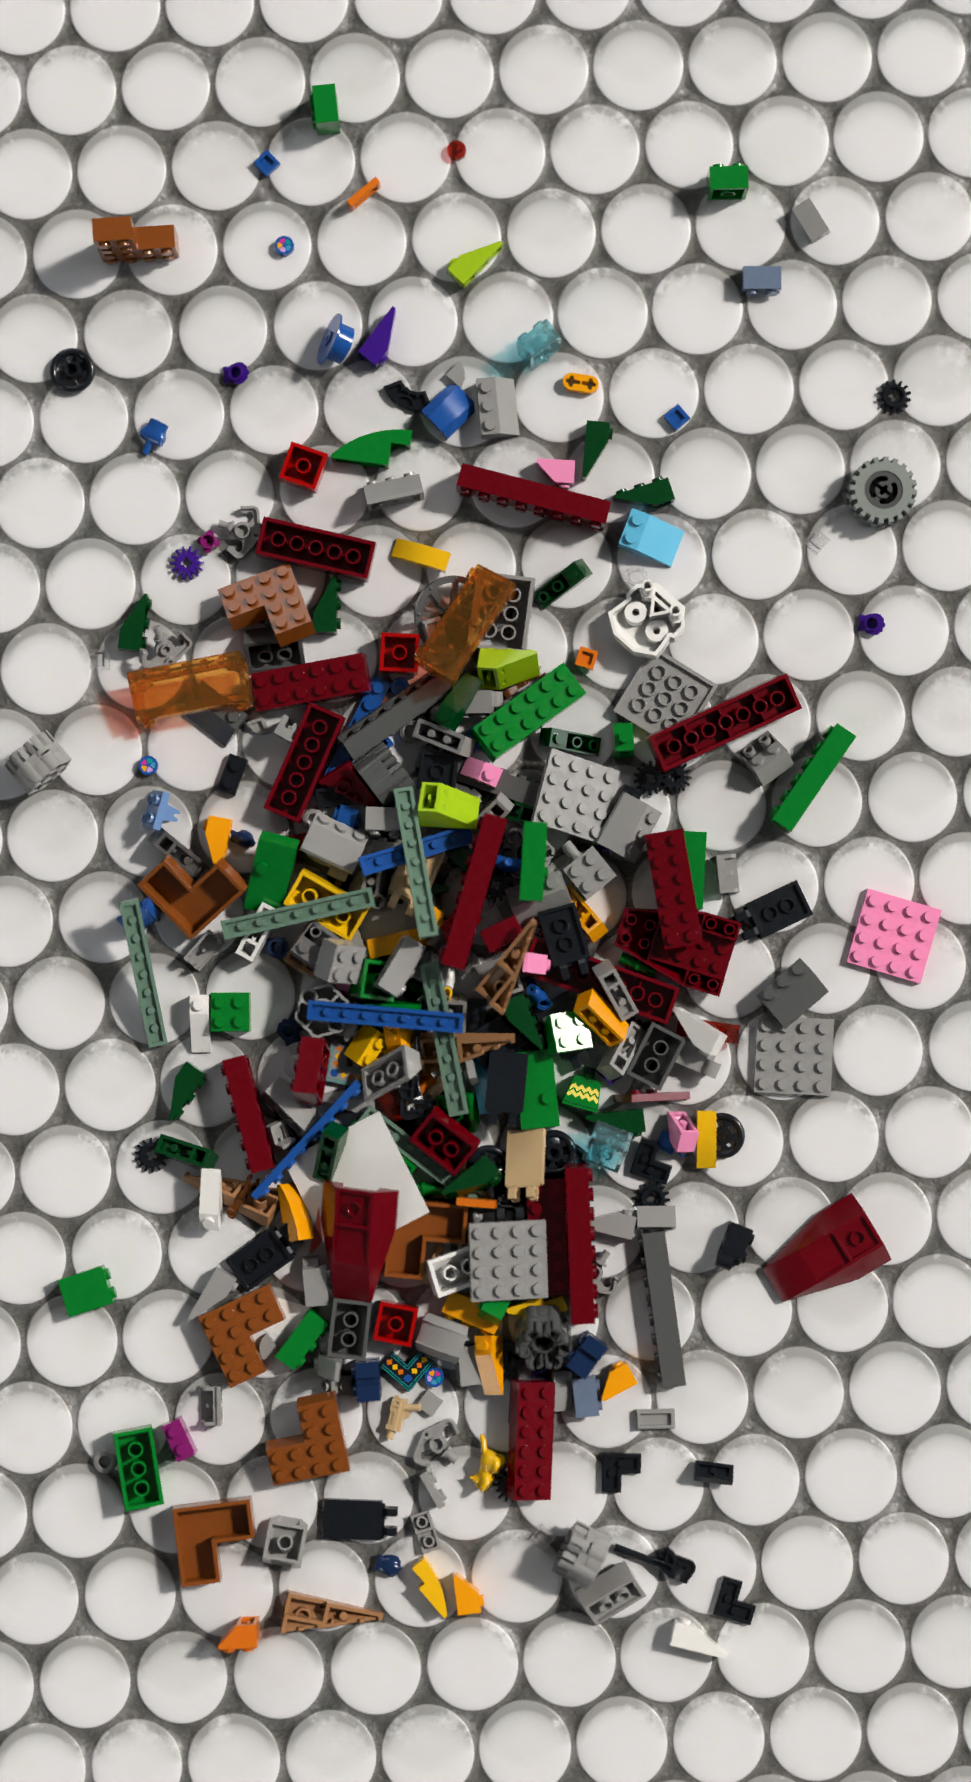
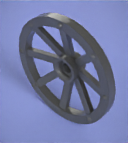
[414,575,476,656]

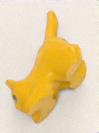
[469,1434,506,1493]

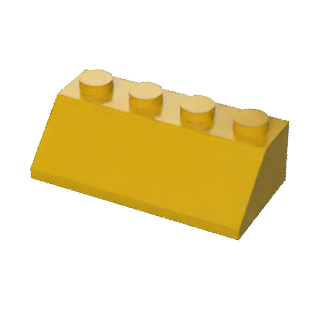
[283,868,371,940]

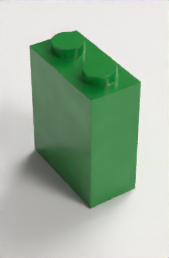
[57,1264,117,1317]

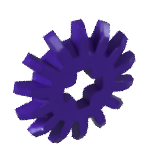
[170,546,204,580]

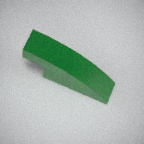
[331,429,413,469]

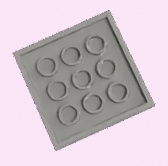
[613,652,718,734]
[530,748,620,845]
[753,1015,834,1096]
[468,1219,548,1302]

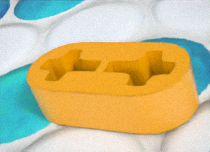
[563,373,599,395]

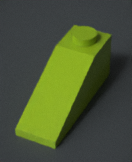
[447,241,503,289]

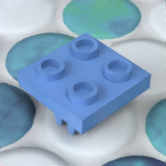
[141,790,180,831]

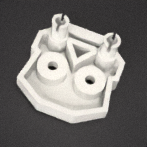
[608,579,685,660]

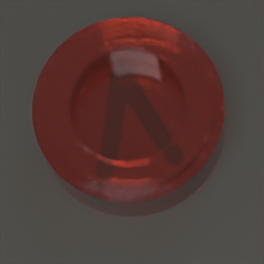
[447,140,466,161]

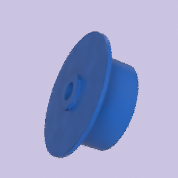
[317,313,354,364]

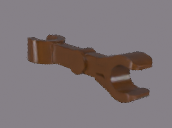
[503,666,546,700]
[226,1174,260,1219]

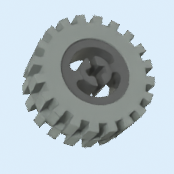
[846,456,917,528]

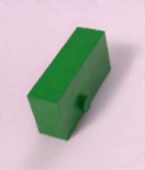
[519,821,548,903]
[668,830,707,910]
[244,831,300,911]
[515,1049,560,1130]
[113,1424,164,1512]

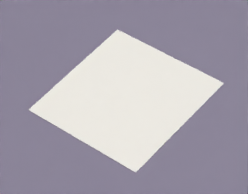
[288,1111,429,1244]

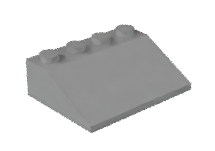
[468,571,536,650]

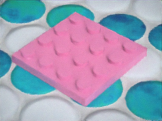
[846,888,942,984]

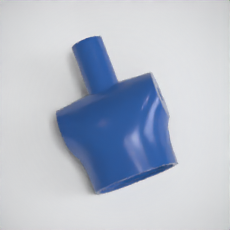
[139,418,169,455]
[496,855,522,873]
[525,977,552,1010]

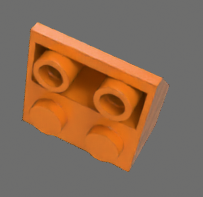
[218,1616,260,1653]

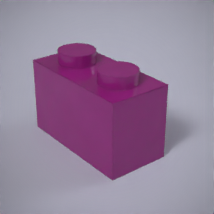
[162,1415,198,1462]

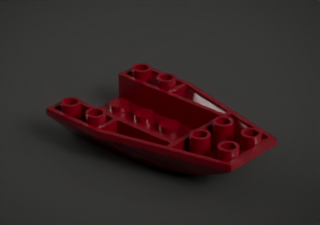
[614,908,741,997]
[321,1180,399,1303]
[762,1193,892,1302]

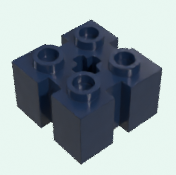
[565,1330,608,1380]
[351,1357,382,1403]

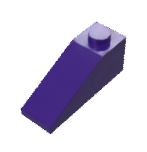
[358,306,396,369]

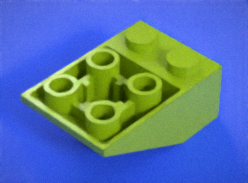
[477,648,540,690]
[418,782,480,829]

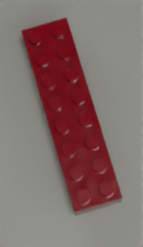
[456,463,611,532]
[645,673,802,772]
[439,813,508,971]
[521,937,680,1025]
[565,1163,599,1325]

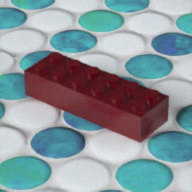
[255,516,377,583]
[250,652,373,713]
[263,702,346,824]
[645,828,703,950]
[220,1054,277,1174]
[527,1177,568,1296]
[506,1379,555,1501]

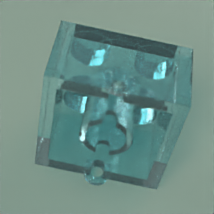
[516,319,562,371]
[582,1120,633,1173]

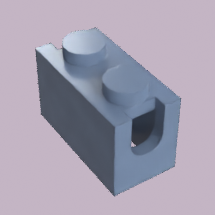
[741,266,781,296]
[572,1374,602,1418]

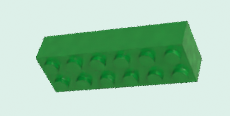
[469,662,586,763]
[768,723,856,834]

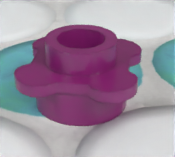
[197,530,220,553]

